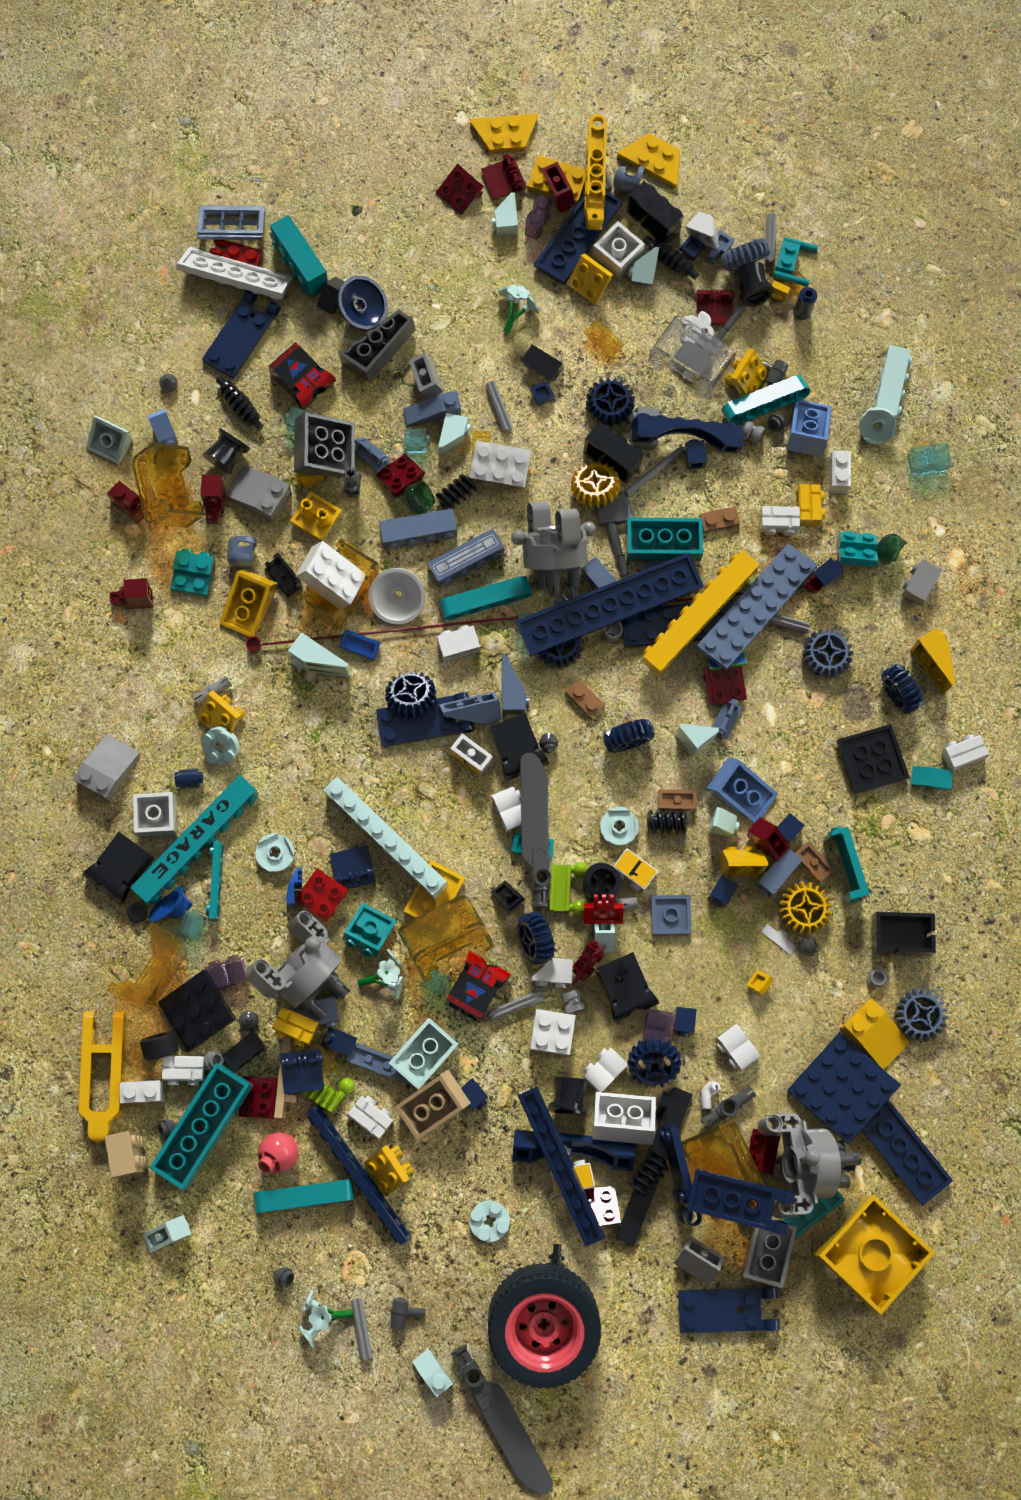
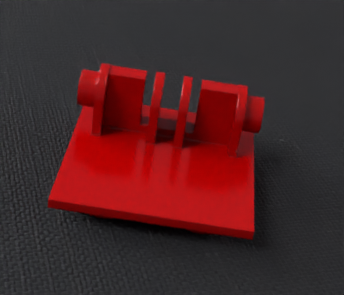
[295,868,349,922]

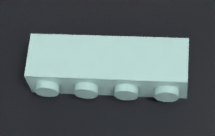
[874,345,912,418]

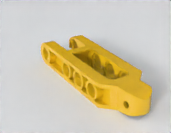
[584,114,607,230]
[78,1011,126,1143]

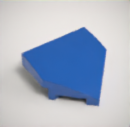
[286,867,302,909]

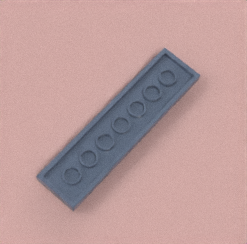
[696,543,818,671]

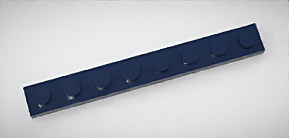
[518,1087,605,1247]
[306,1105,412,1246]

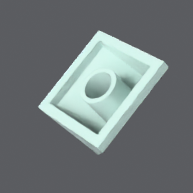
[86,415,133,464]
[676,723,719,756]

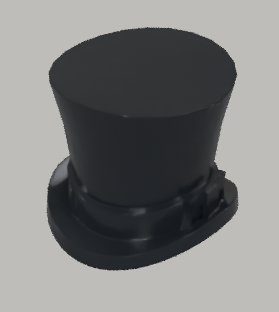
[733,262,773,307]
[202,427,250,475]
[583,863,622,903]
[548,1076,590,1115]

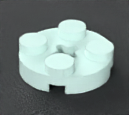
[859,407,897,445]
[201,727,240,765]
[600,807,639,846]
[255,833,295,873]
[469,1200,510,1242]

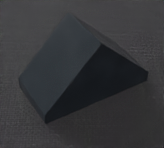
[317,277,344,315]
[490,880,525,916]

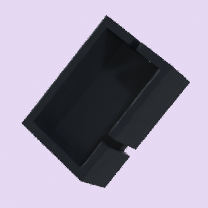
[626,181,684,245]
[583,422,644,484]
[872,912,936,956]

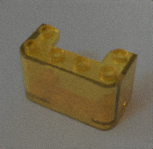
[132,443,205,528]
[296,538,379,631]
[398,895,494,983]
[107,921,188,1012]
[682,1120,764,1219]

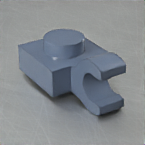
[707,230,735,264]

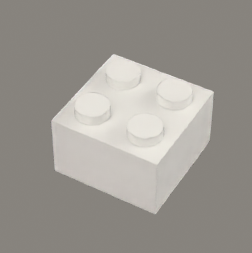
[592,221,645,278]
[133,792,177,837]
[530,1009,576,1057]

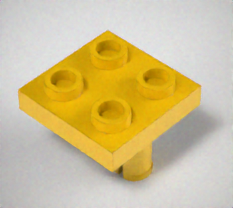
[567,253,613,305]
[724,348,768,396]
[290,491,342,541]
[197,690,245,734]
[364,1145,414,1196]

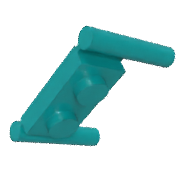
[773,237,819,287]

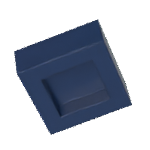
[679,235,705,261]
[530,381,555,406]

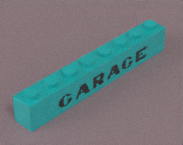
[130,775,259,906]

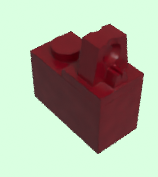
[541,162,575,213]
[200,474,225,524]
[107,481,150,524]
[110,578,153,610]
[747,817,790,862]

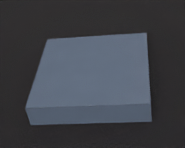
[651,895,692,935]

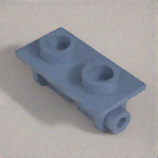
[355,437,391,472]
[712,699,742,740]

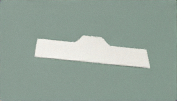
[761,924,796,955]

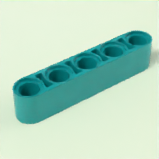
[721,375,811,425]
[439,576,532,620]
[253,1179,354,1213]

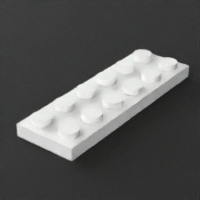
[176,247,293,300]

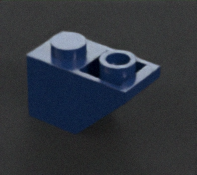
[813,558,844,589]

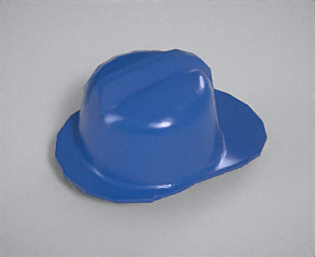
[149,886,192,922]

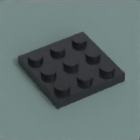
[836,724,910,795]
[158,969,237,1053]

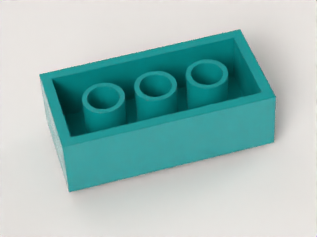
[269,215,328,299]
[626,518,703,561]

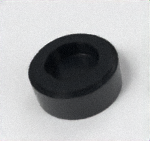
[127,903,148,923]

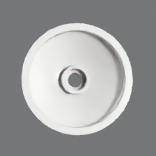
[369,568,425,624]

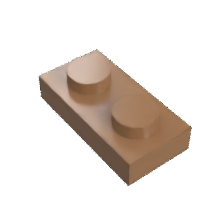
[699,506,740,533]
[565,679,605,720]
[658,789,697,810]
[795,841,835,883]

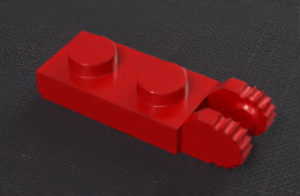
[209,239,263,267]

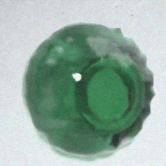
[403,481,435,514]
[877,533,907,565]

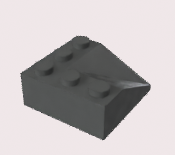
[294,412,355,477]

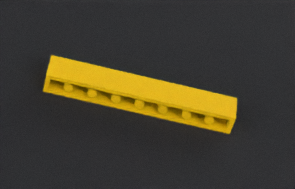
[642,550,760,677]

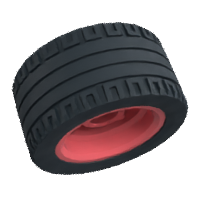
[488,1263,601,1389]

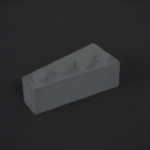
[338,310,416,383]

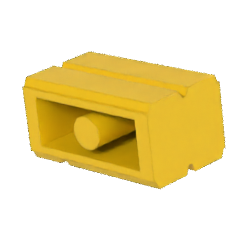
[796,484,825,526]
[272,1006,319,1047]

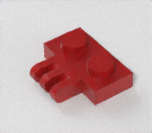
[583,894,623,924]

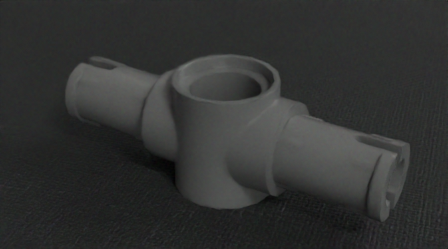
[343,468,362,498]
[700,1086,756,1130]

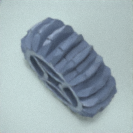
[721,238,770,271]
[802,627,854,678]
[894,988,948,1042]

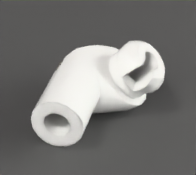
[700,1081,720,1109]

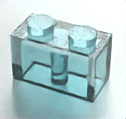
[907,443,952,477]

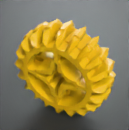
[570,461,621,509]
[779,882,832,935]

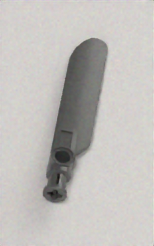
[520,753,551,907]
[450,1344,553,1494]

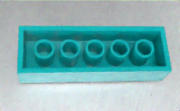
[149,1063,254,1190]

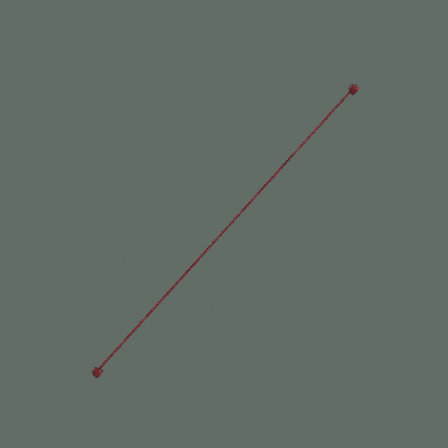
[246,577,823,653]

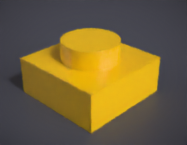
[771,280,790,302]
[746,969,774,996]

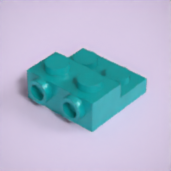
[837,531,879,567]
[170,548,215,597]
[342,903,397,958]

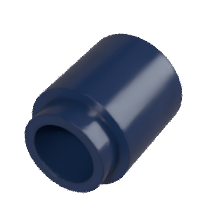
[174,768,203,789]

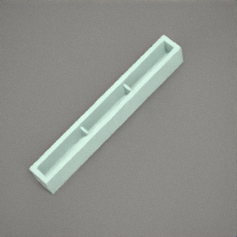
[323,777,449,900]

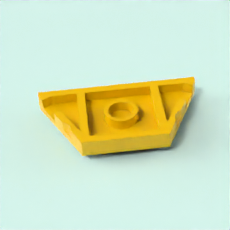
[470,113,538,153]
[617,133,680,188]

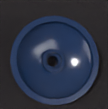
[337,276,388,331]

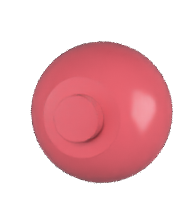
[258,1132,299,1174]

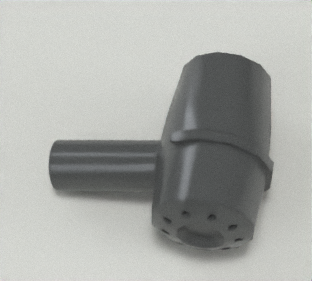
[761,360,788,385]
[390,1297,426,1329]

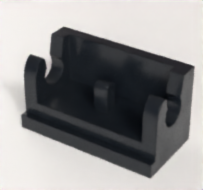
[521,344,564,382]
[265,552,302,598]
[222,1030,267,1073]

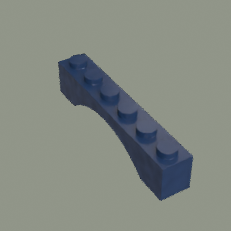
[632,413,743,453]
[512,1129,635,1171]

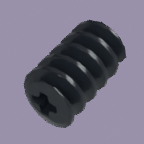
[436,474,478,510]
[647,810,687,835]
[626,1151,669,1197]

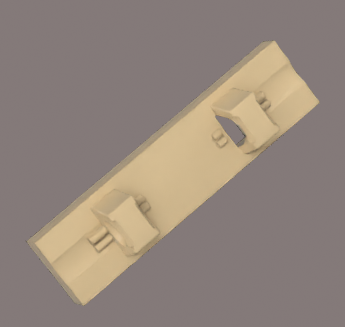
[274,1037,297,1119]

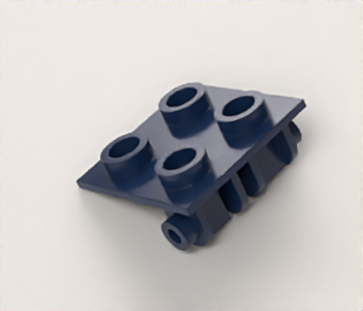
[330,845,376,889]
[280,1049,324,1094]

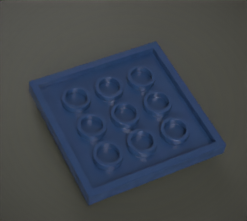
[787,1032,901,1145]

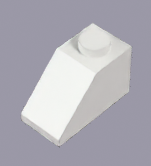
[685,212,719,249]

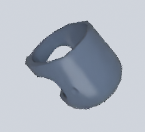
[613,166,644,194]
[227,536,257,569]

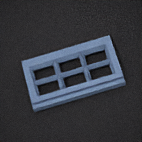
[197,205,265,240]

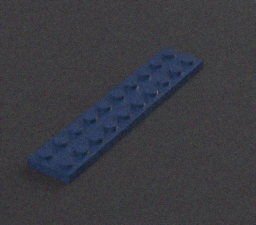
[515,553,704,657]

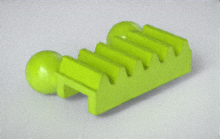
[549,862,588,916]
[301,1078,355,1114]

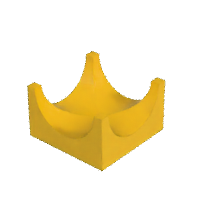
[811,1194,935,1315]

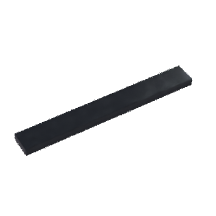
[615,1087,693,1246]

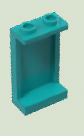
[823,826,870,905]

